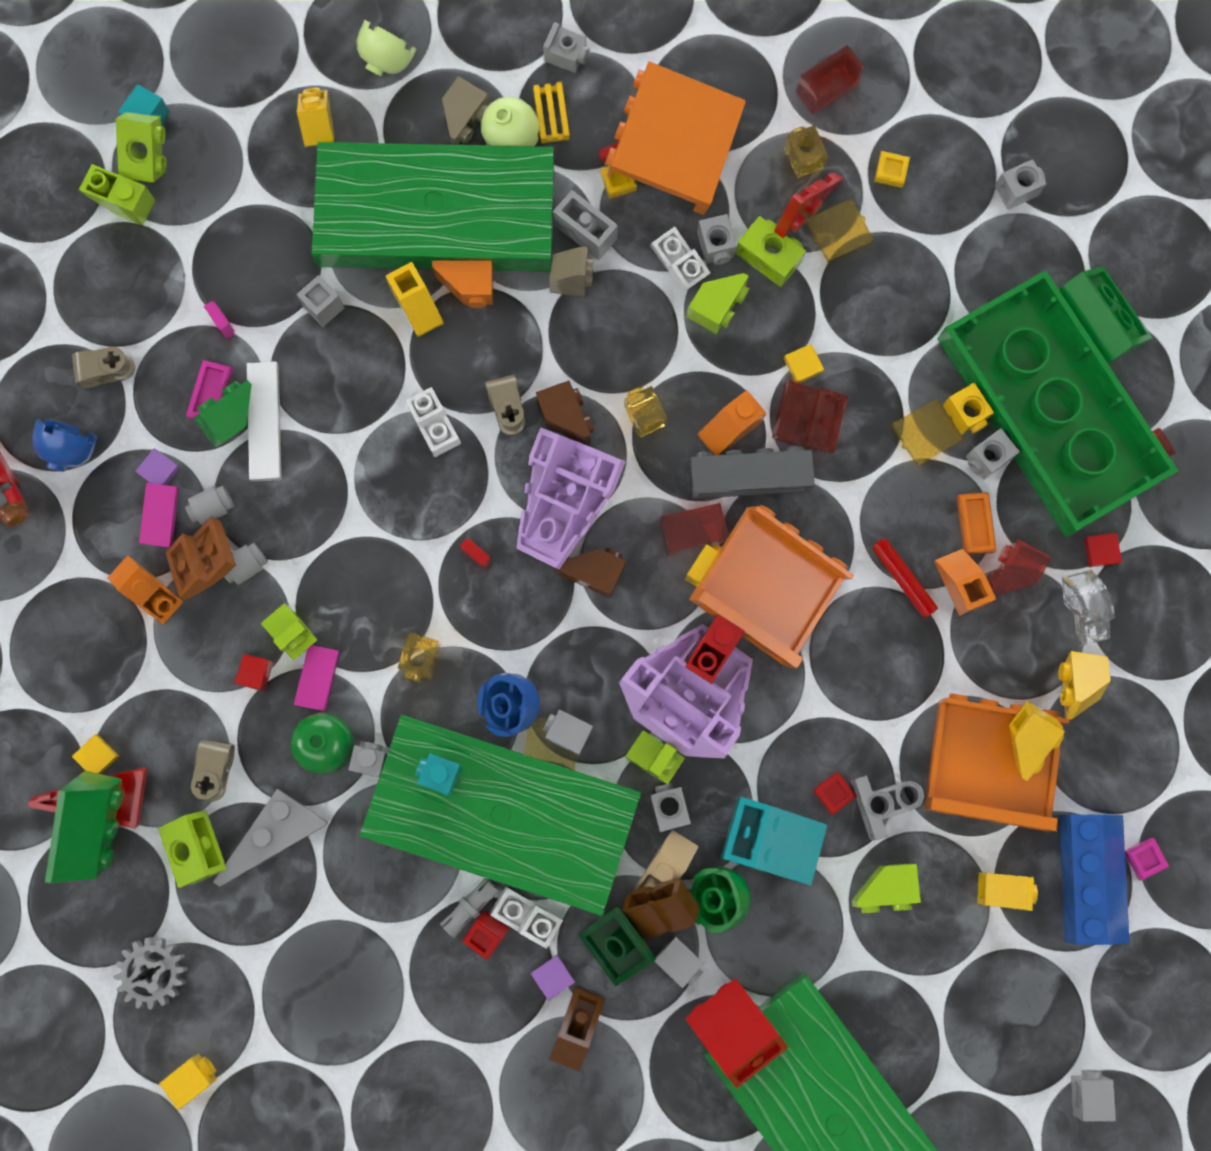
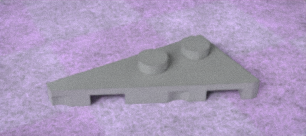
[213,789,329,887]

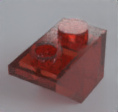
[987,539,1051,598]

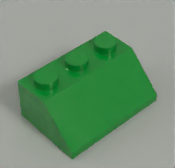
[1059,266,1153,364]
[45,771,124,883]

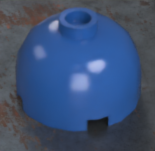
[32,419,98,472]
[478,673,540,737]

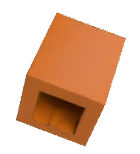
[934,549,996,616]
[107,555,184,624]

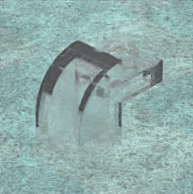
[1062,570,1115,646]

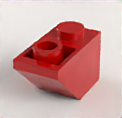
[684,614,745,684]

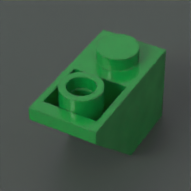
[193,380,252,447]

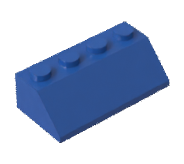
[1059,814,1130,945]

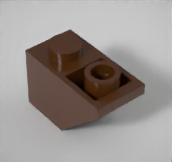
[535,380,594,445]

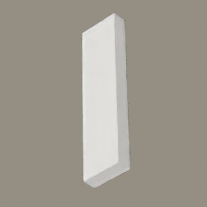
[247,362,282,482]

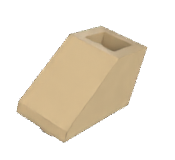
[634,830,699,890]

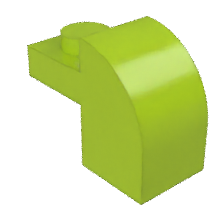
[261,603,317,661]
[625,730,685,784]

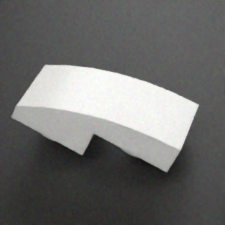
[650,227,711,290]
[405,387,461,457]
[489,886,563,949]

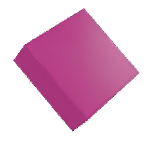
[203,301,235,339]
[1125,838,1169,880]

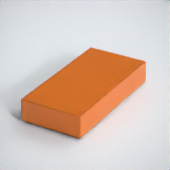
[957,492,997,555]

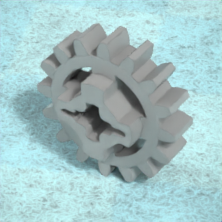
[114,937,188,1010]

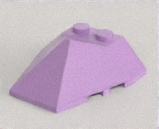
[516,427,625,569]
[619,624,753,759]

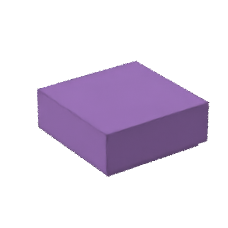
[135,448,180,485]
[531,955,575,1001]

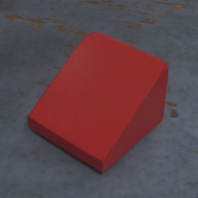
[234,654,274,692]
[462,910,509,960]

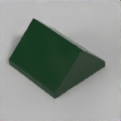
[578,905,657,987]

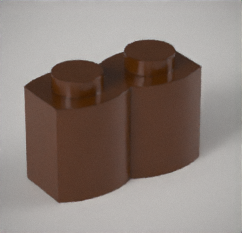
[622,879,700,938]

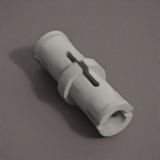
[440,878,499,938]

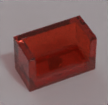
[796,45,864,114]
[660,503,729,557]

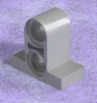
[850,776,924,840]

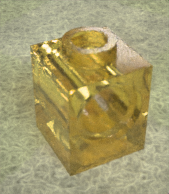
[784,125,828,178]
[624,386,668,438]
[398,632,441,683]

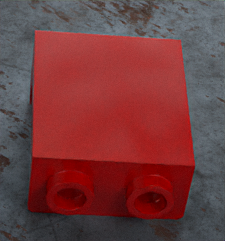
[685,978,788,1089]

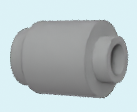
[185,485,234,526]
[224,542,268,585]

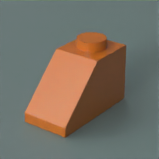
[432,260,494,308]
[698,390,766,456]

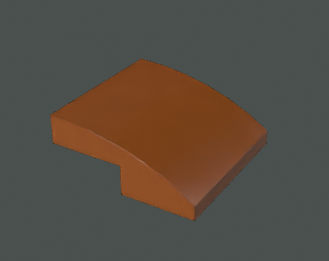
[165,517,236,600]

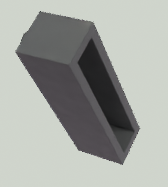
[689,446,815,499]

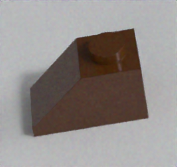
[555,548,626,599]
[549,987,605,1071]

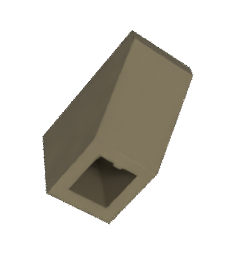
[442,76,489,145]
[549,246,594,297]

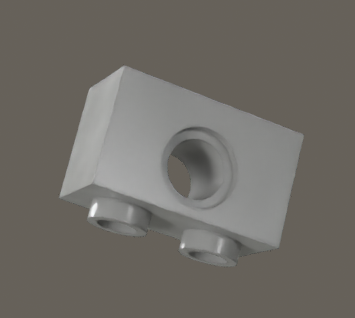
[553,190,618,260]

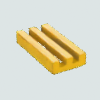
[533,82,570,143]

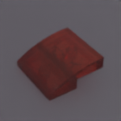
[771,380,848,453]

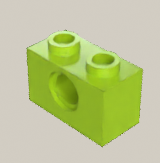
[116,112,166,183]
[735,216,806,288]
[158,810,227,888]

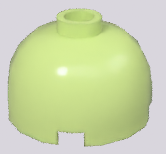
[357,20,417,76]
[481,97,540,146]

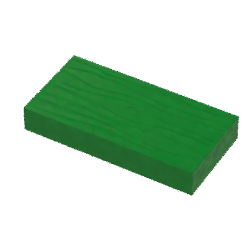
[312,142,554,272]
[937,270,1178,538]
[359,715,641,916]
[702,973,937,1151]

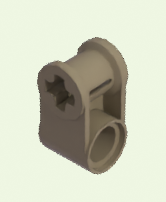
[72,347,135,388]
[485,374,525,436]
[191,739,235,802]

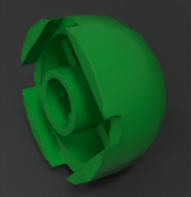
[290,712,355,775]
[688,867,752,933]

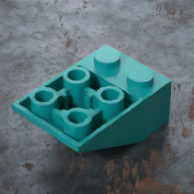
[720,797,827,886]

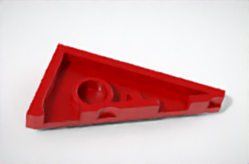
[774,172,844,238]
[28,767,148,829]

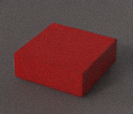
[1084,533,1122,568]
[460,538,492,571]
[812,772,857,815]

